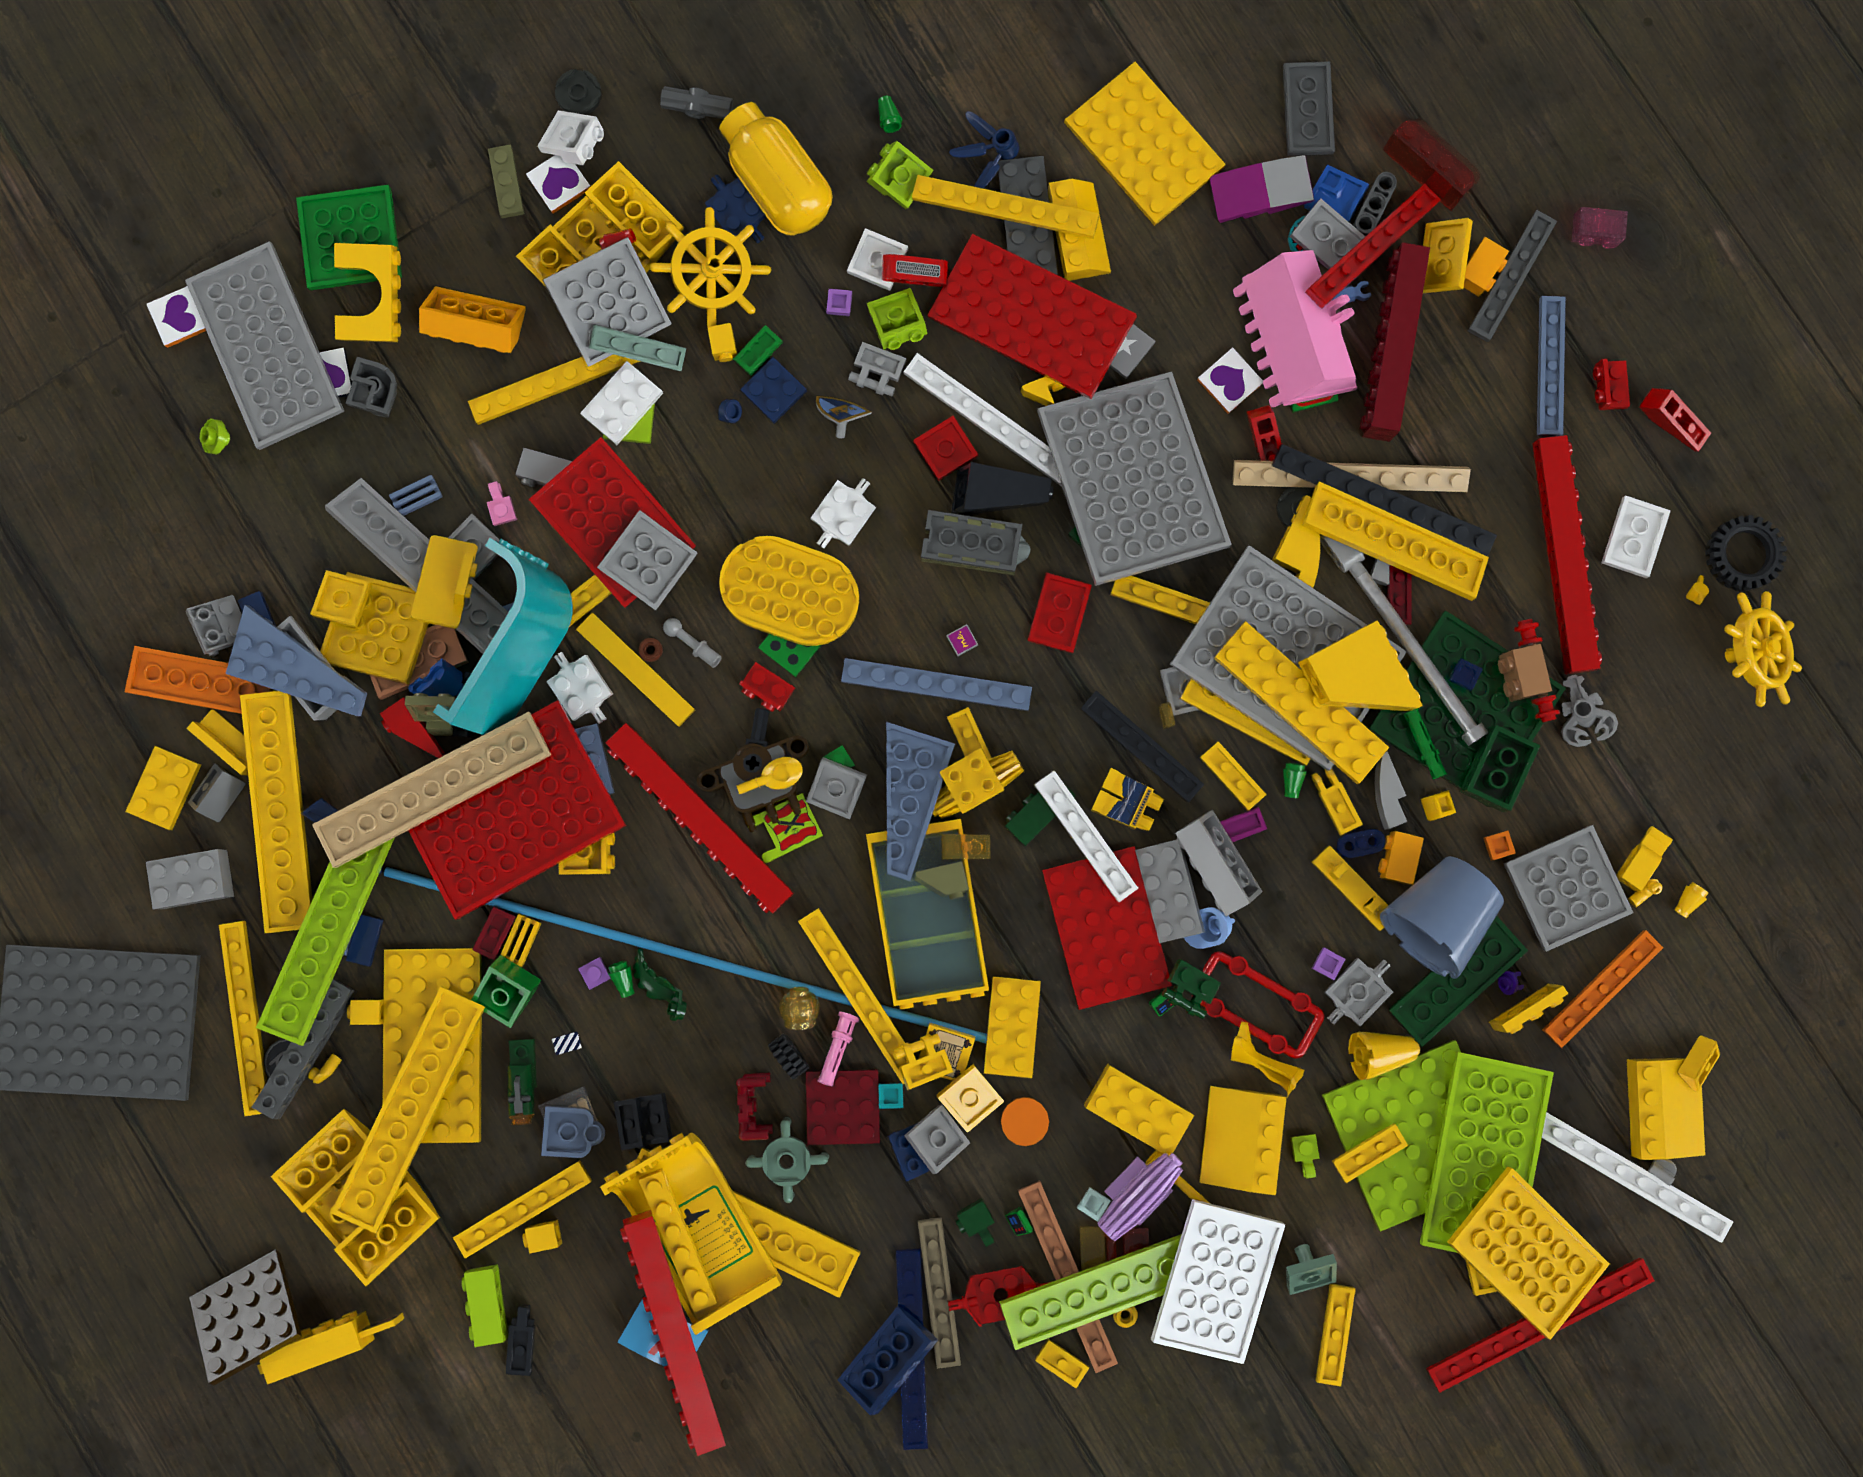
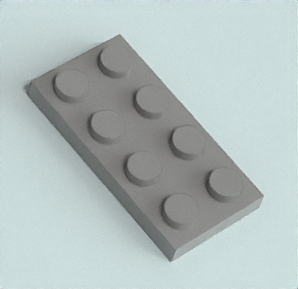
[1135,840,1205,943]

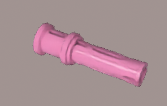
[818,1012,859,1087]

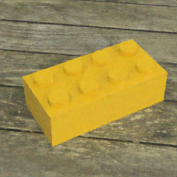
[1084,1064,1194,1155]

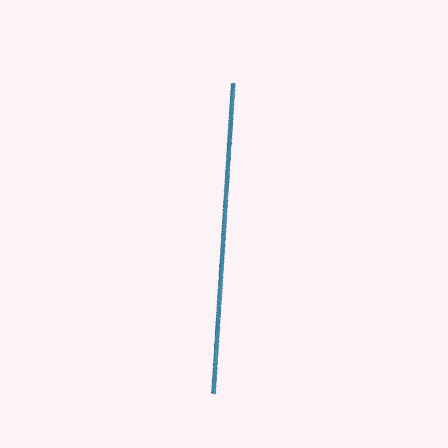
[384,867,987,1043]

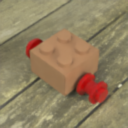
[1498,619,1560,722]

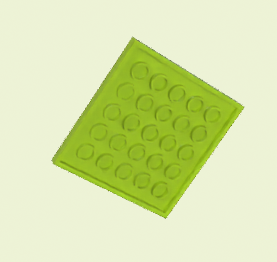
[1322,1040,1461,1232]

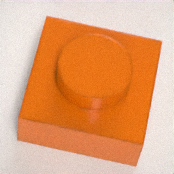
[1483,831,1516,860]

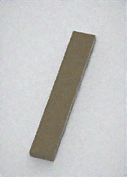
[918,1217,961,1369]

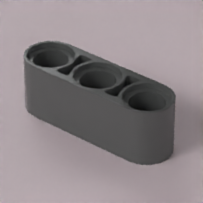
[1353,172,1397,236]

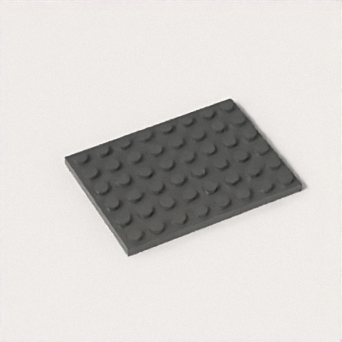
[0,945,201,1101]

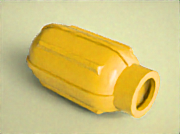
[719,102,833,236]

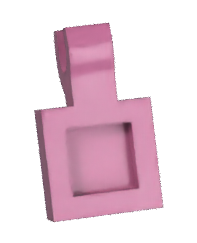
[487,481,517,526]

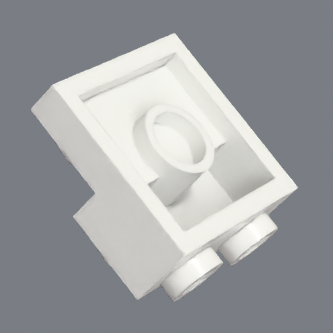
[538,110,604,165]

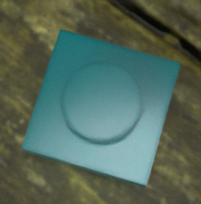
[879,1083,903,1109]

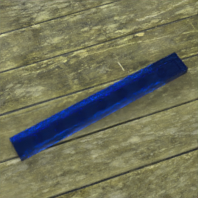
[896,1249,928,1450]

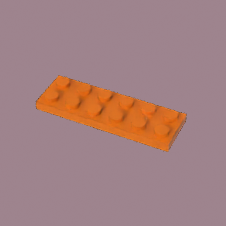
[125,646,273,714]

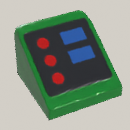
[1149,991,1174,1016]
[1005,1206,1033,1236]

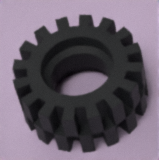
[768,1033,809,1080]

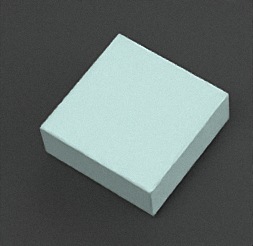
[1077,1187,1111,1221]

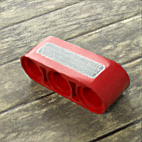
[882,254,948,287]

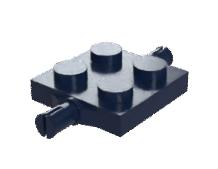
[705,174,766,243]

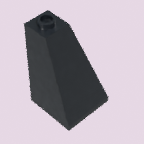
[951,462,1053,515]

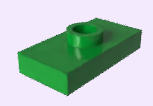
[733,325,783,376]

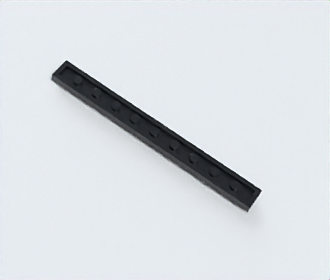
[1271,444,1497,556]

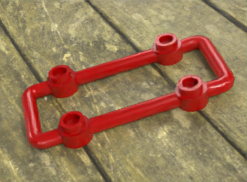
[1191,951,1324,1059]

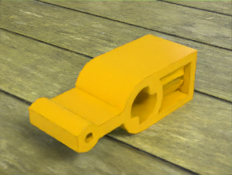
[1616,826,1673,891]

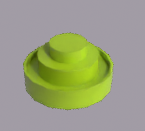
[200,419,230,455]

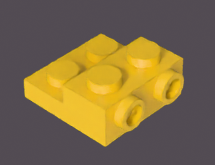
[559,833,615,875]

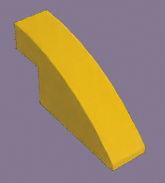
[1272,495,1320,588]

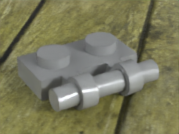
[848,342,906,396]

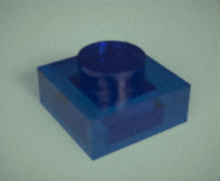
[1449,658,1483,691]

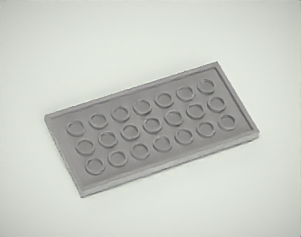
[185,241,345,450]

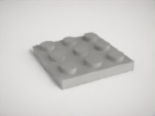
[597,510,698,610]

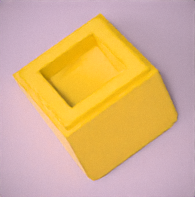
[1421,790,1456,821]

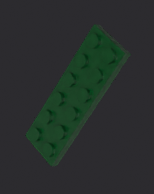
[1388,916,1528,1047]

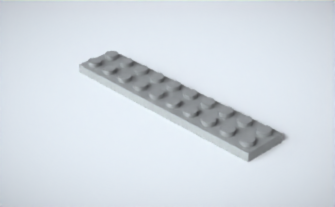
[325,478,509,654]

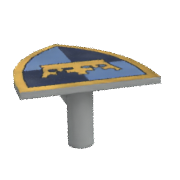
[816,396,872,438]

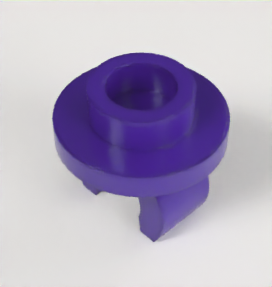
[1498,971,1524,995]

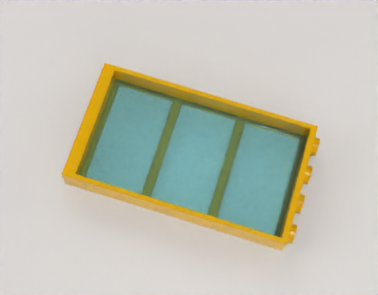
[866,819,989,1010]

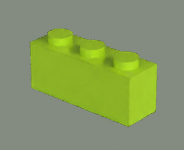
[462,1264,508,1347]

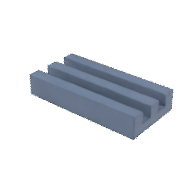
[389,475,443,516]

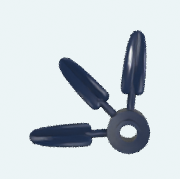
[949,111,1019,189]

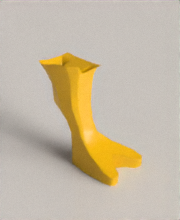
[1231,1021,1304,1098]

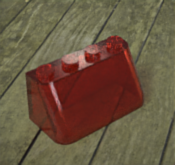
[1383,118,1480,211]

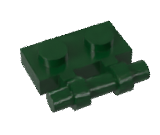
[1162,959,1221,1019]

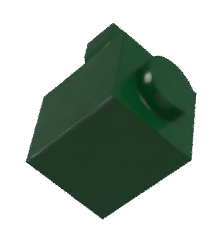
[955,1198,995,1247]

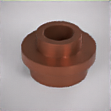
[639,638,663,662]

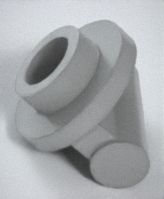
[1648,1159,1677,1186]

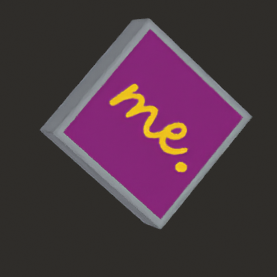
[946,624,978,657]

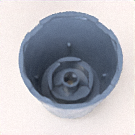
[1380,856,1504,979]

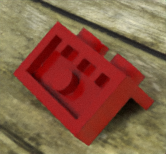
[1593,359,1630,410]
[739,662,796,712]

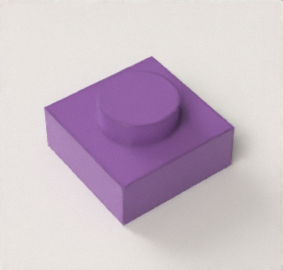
[826,289,852,316]
[1311,947,1345,980]
[579,957,611,990]

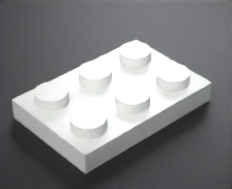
[580,361,663,445]
[1601,495,1670,578]

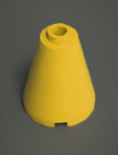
[1348,1031,1420,1080]

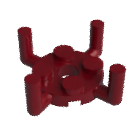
[736,1073,773,1141]

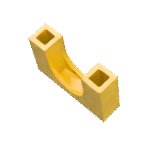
[334,243,401,342]

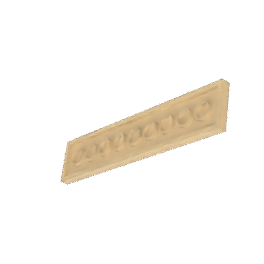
[312,712,552,868]

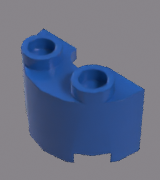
[408,658,464,697]

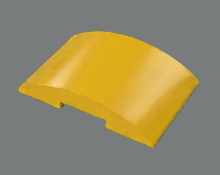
[516,161,683,287]
[271,1109,440,1286]

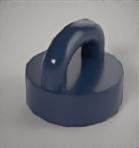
[718,399,742,423]

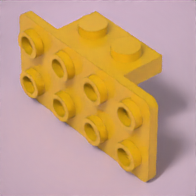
[411,535,478,629]

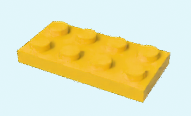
[983,976,1041,1078]

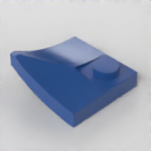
[1304,165,1369,223]

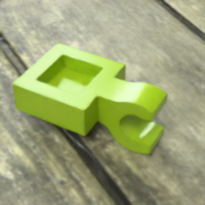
[1290,1134,1320,1178]

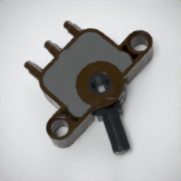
[697,708,810,833]

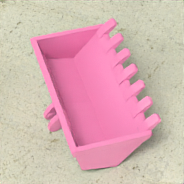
[1233,250,1357,407]

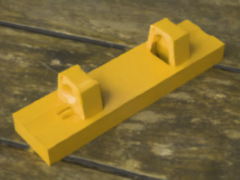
[1311,846,1388,931]

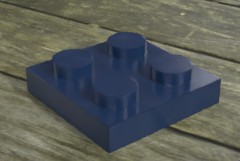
[740,357,807,424]

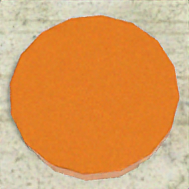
[1001,1097,1049,1146]

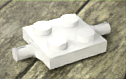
[811,478,876,549]
[546,652,613,724]

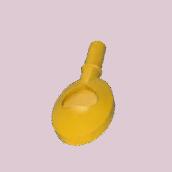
[736,757,803,794]

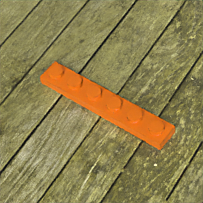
[1542,930,1663,1048]

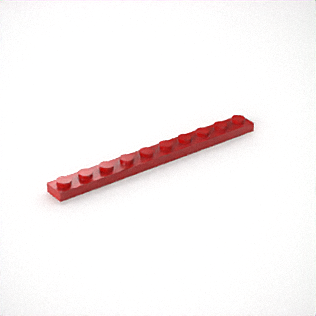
[1426,1258,1655,1393]

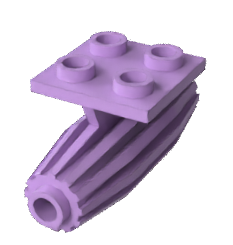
[1097,1153,1183,1241]

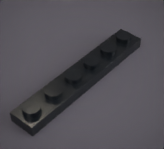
[1081,691,1204,803]

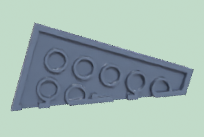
[226,605,367,716]
[886,722,955,882]

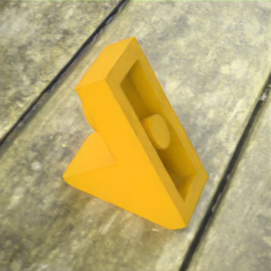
[1021,376,1065,406]

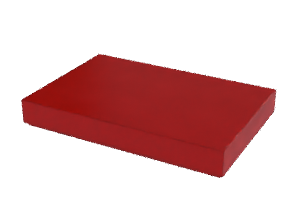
[1028,572,1092,654]

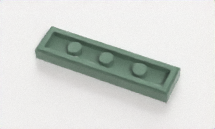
[589,325,686,371]

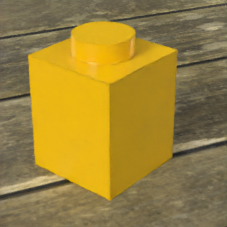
[707,323,737,362]
[347,999,384,1025]
[523,1219,562,1254]

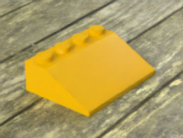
[1627,1058,1705,1160]
[1199,1086,1287,1195]

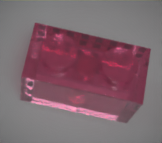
[1572,207,1628,248]

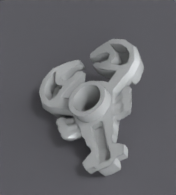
[1561,675,1618,747]

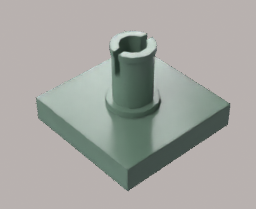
[1286,1244,1337,1295]

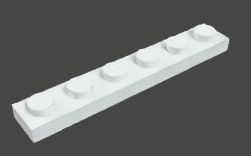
[1034,771,1138,902]

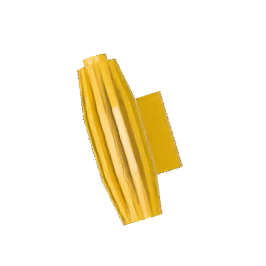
[933,748,1024,819]

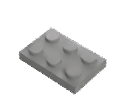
[1289,198,1366,270]

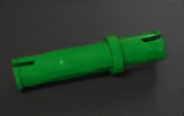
[1403,708,1447,780]

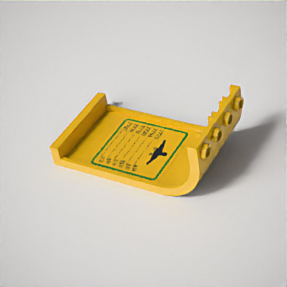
[600,1133,783,1335]

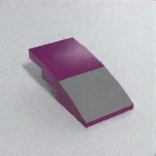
[1210,155,1315,223]

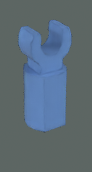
[1332,281,1371,303]

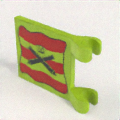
[747,793,823,863]

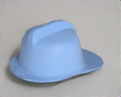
[1184,907,1235,949]

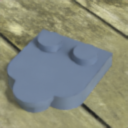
[541,1106,605,1158]

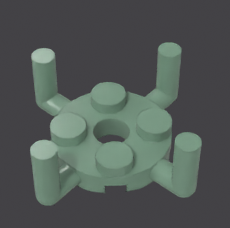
[745,1117,829,1203]

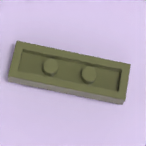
[488,144,525,218]

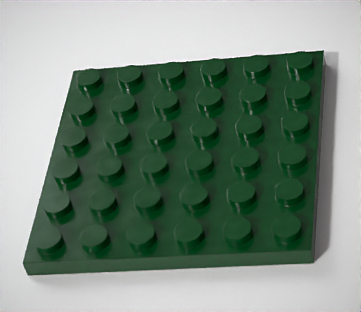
[1368,610,1566,807]

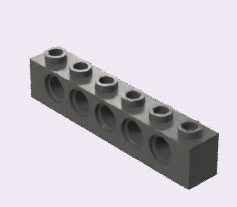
[252,979,357,1119]

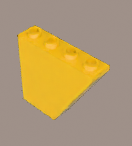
[1298,620,1423,711]

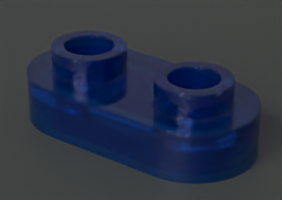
[1337,829,1386,858]

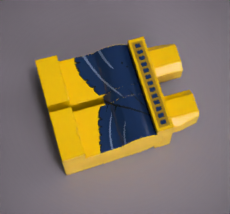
[1091,768,1164,831]

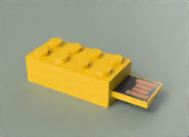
[257,1310,404,1384]

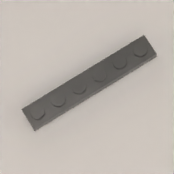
[1468,210,1557,342]

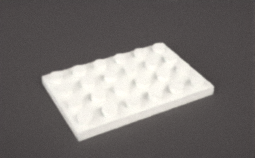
[1151,1199,1285,1364]

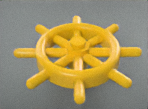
[650,207,771,327]
[1724,591,1802,707]

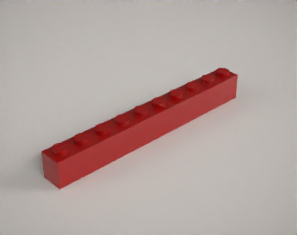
[1532,435,1602,674]
[606,723,794,914]
[620,1210,726,1456]

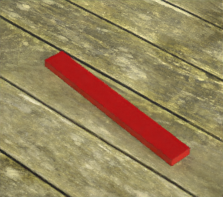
[1305,184,1441,309]

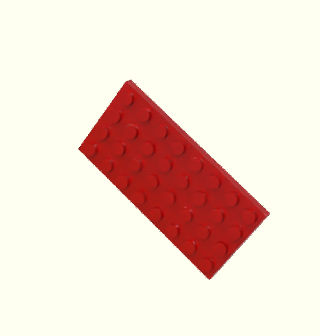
[927,234,1137,399]

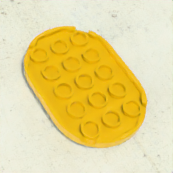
[719,536,859,646]

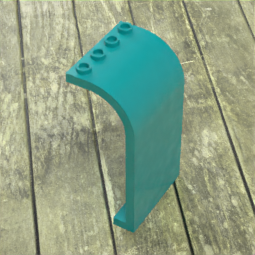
[433,538,573,735]

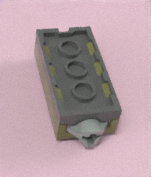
[921,510,1030,575]

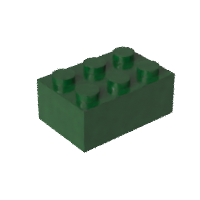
[1459,725,1541,812]

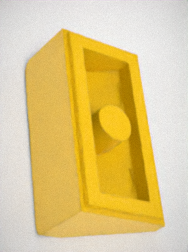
[1678,1036,1720,1091]

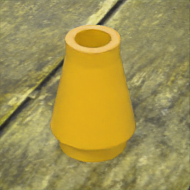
[1674,882,1708,918]

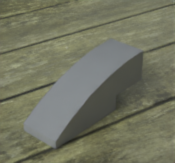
[1375,752,1407,830]

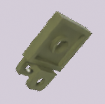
[405,693,456,736]

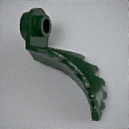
[633,948,687,1021]

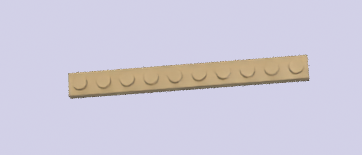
[1232,460,1471,492]

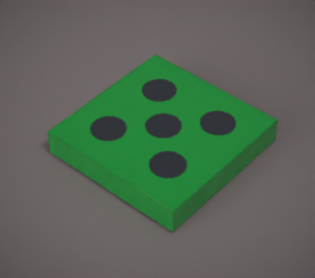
[758,634,821,678]

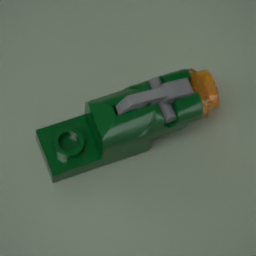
[508,1039,537,1125]

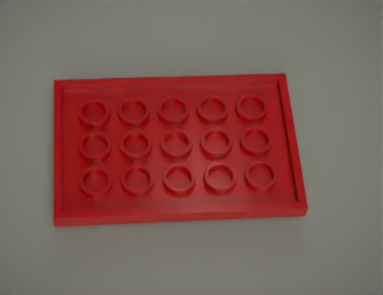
[529,437,696,608]
[1042,846,1172,1010]

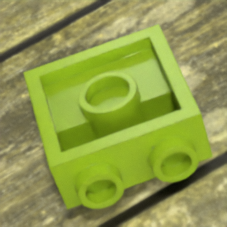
[866,141,933,209]
[867,288,927,350]

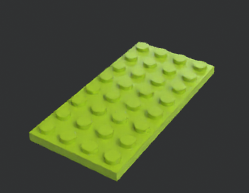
[1420,1051,1554,1253]

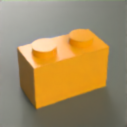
[1463,237,1509,297]
[1378,831,1424,885]

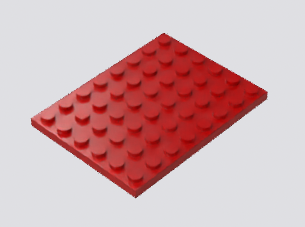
[408,700,627,920]

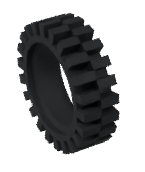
[1705,515,1787,591]

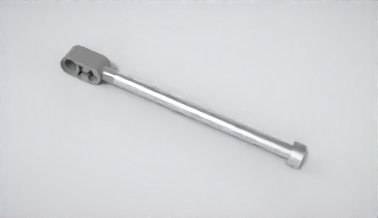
[1320,534,1488,746]

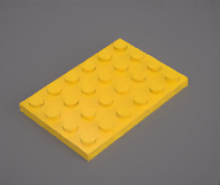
[1064,62,1226,226]
[1447,1166,1609,1340]

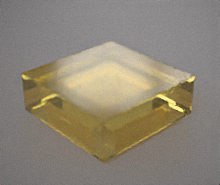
[1158,702,1175,729]

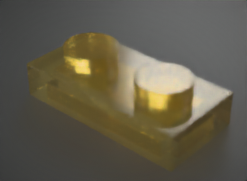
[942,834,991,860]

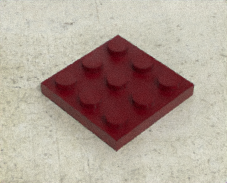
[806,1069,880,1145]

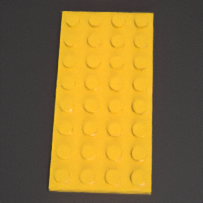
[383,948,482,1143]

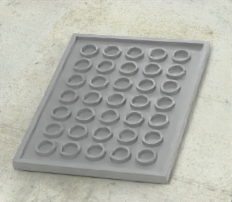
[1037,372,1232,586]
[1170,546,1407,771]

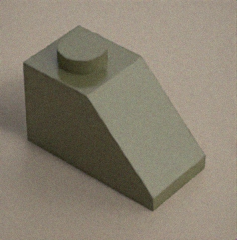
[913,861,969,900]

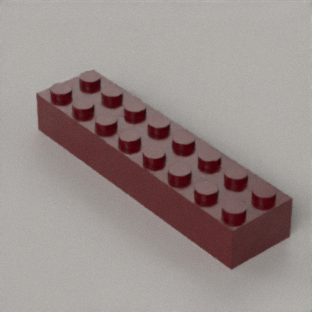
[1360,242,1430,442]

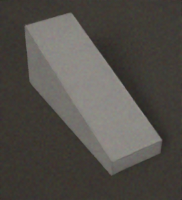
[1370,558,1389,586]

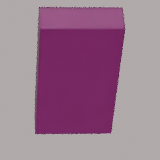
[1220,807,1267,842]

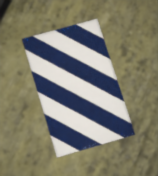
[552,1032,582,1055]

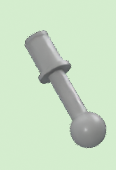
[663,618,721,668]

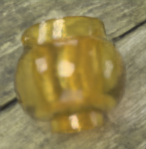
[779,987,820,1030]

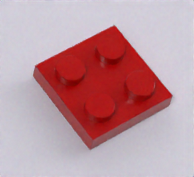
[913,416,978,481]

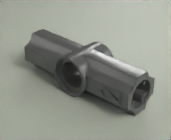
[660,86,733,119]

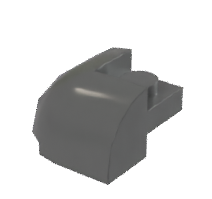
[346,357,397,417]

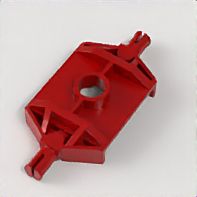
[948,1266,1053,1327]

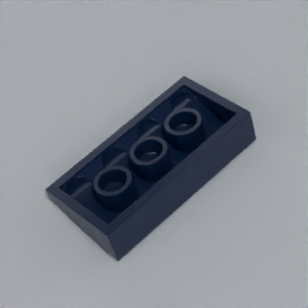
[838,1306,938,1416]

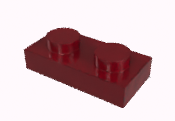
[472,906,516,960]

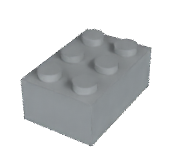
[146,849,234,909]

